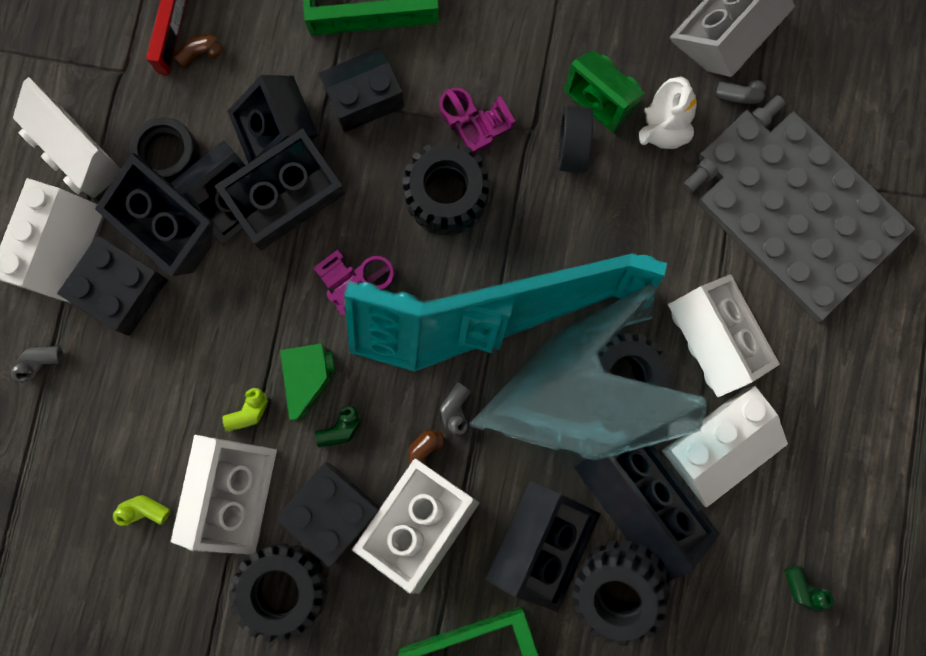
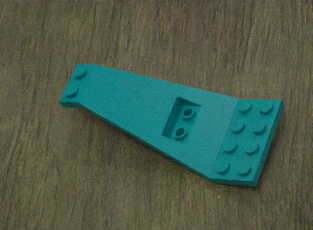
[344,254,667,372]

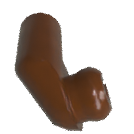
[172,34,223,69]
[409,429,445,466]

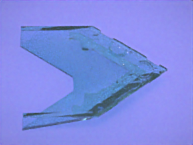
[470,283,707,461]

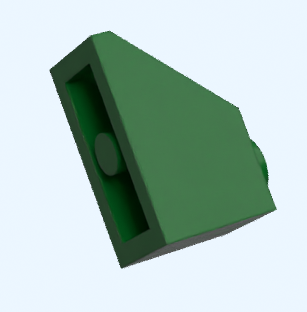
[280,343,336,422]

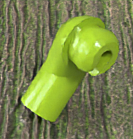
[222,388,268,432]
[113,495,171,526]

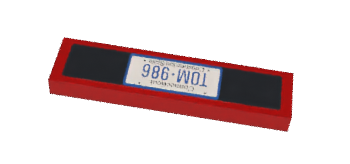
[146,0,187,75]

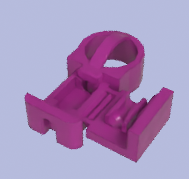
[439,88,515,156]
[313,249,395,315]

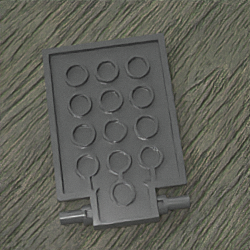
[682,95,915,322]

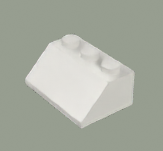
[13,77,121,199]
[0,178,104,304]
[668,274,780,398]
[662,386,788,507]
[171,435,277,554]
[352,458,480,593]

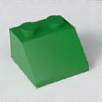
[563,50,645,133]

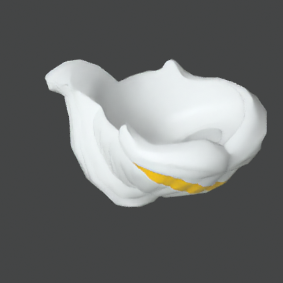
[639,77,697,149]

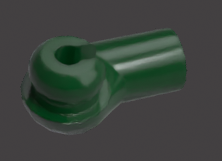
[315,406,361,448]
[784,565,834,612]

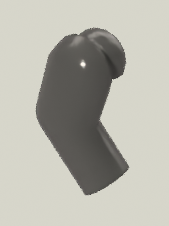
[716,80,766,104]
[11,346,64,383]
[440,382,471,436]

